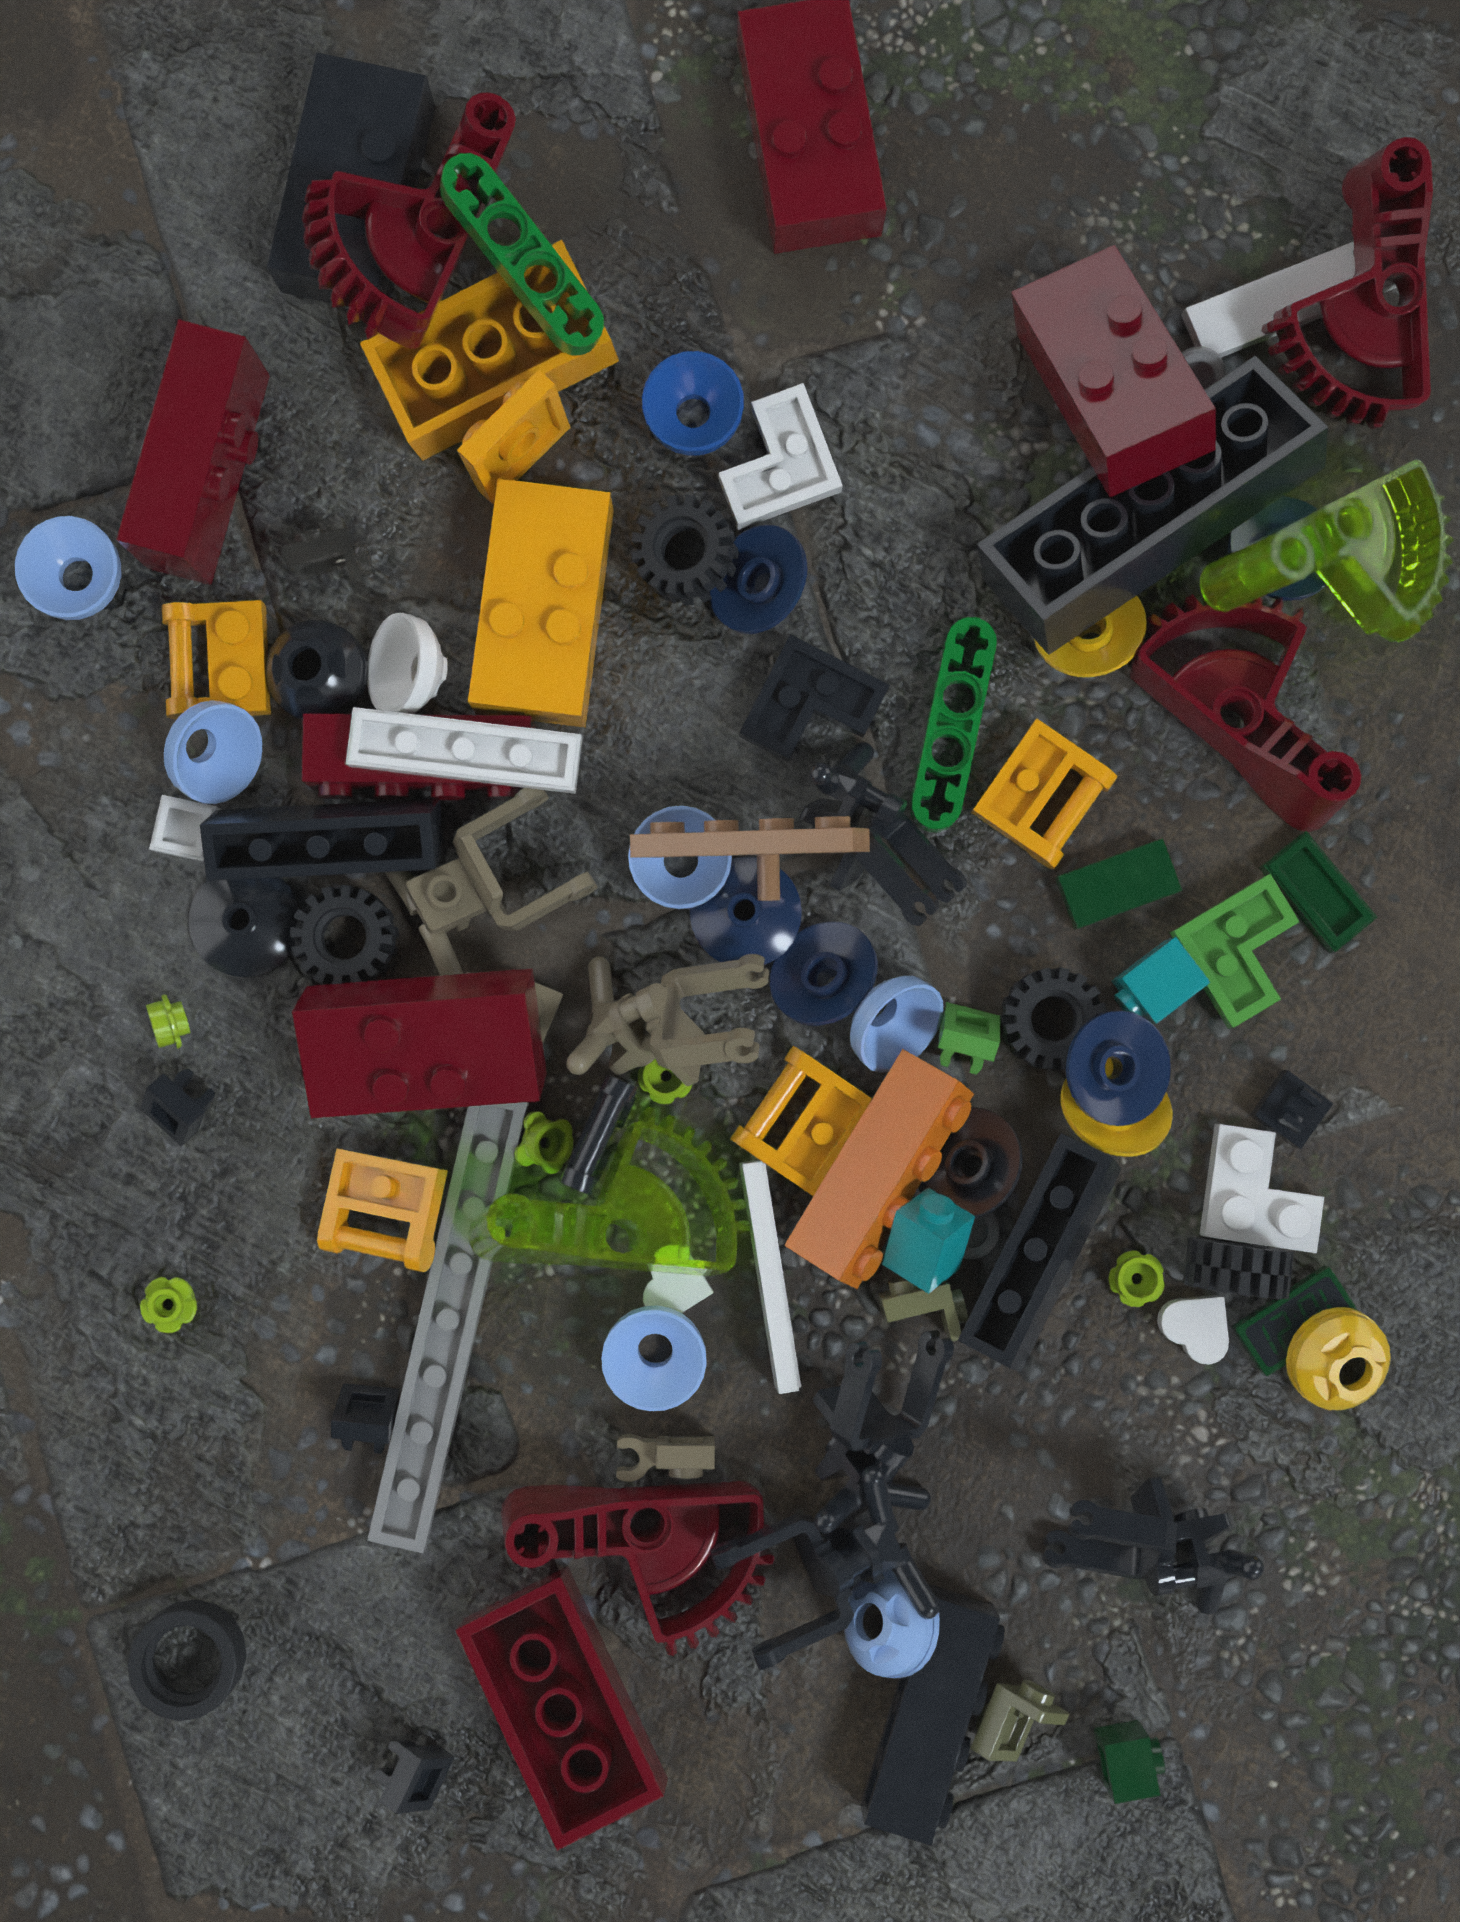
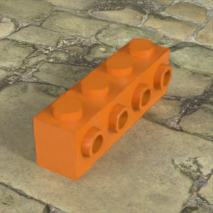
[784,1049,974,1289]

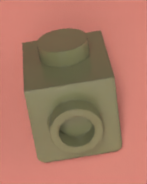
[877,1277,968,1341]
[970,1680,1069,1762]

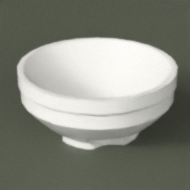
[367,613,447,714]

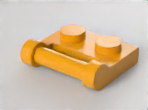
[162,600,271,719]
[971,718,1117,869]
[730,1046,872,1196]
[317,1148,448,1272]

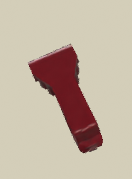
[302,92,516,349]
[1261,137,1433,429]
[1130,588,1361,832]
[501,1481,774,1657]

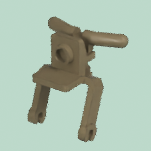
[384,788,598,976]
[567,954,769,1086]

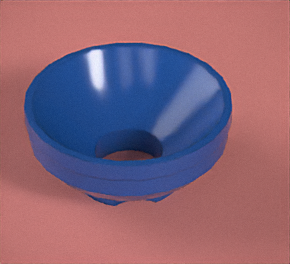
[642,351,744,456]

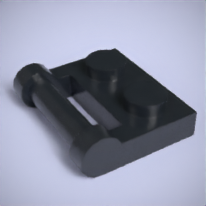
[559,1074,639,1195]

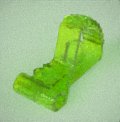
[1200,460,1454,642]
[468,1107,751,1277]

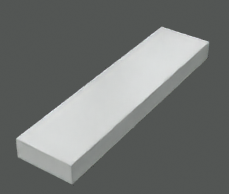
[1181,242,1397,357]
[346,707,583,794]
[739,1160,801,1394]

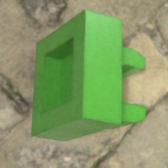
[938,1002,1000,1075]

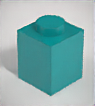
[1111,937,1211,1024]
[882,1188,975,1294]

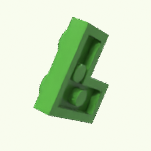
[1169,874,1300,1029]

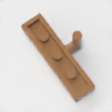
[630,816,870,901]

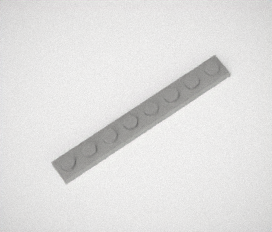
[367,1102,529,1553]

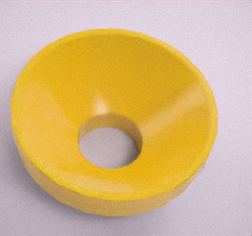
[1286,1307,1391,1410]

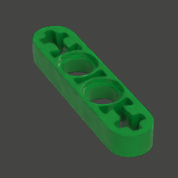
[440,153,604,356]
[910,617,997,833]

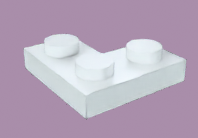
[719,383,843,530]
[1200,1124,1324,1253]

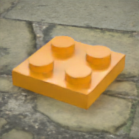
[457,369,571,504]

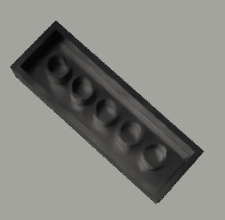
[977,356,1328,655]

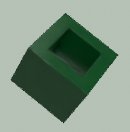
[1094,1720,1165,1804]

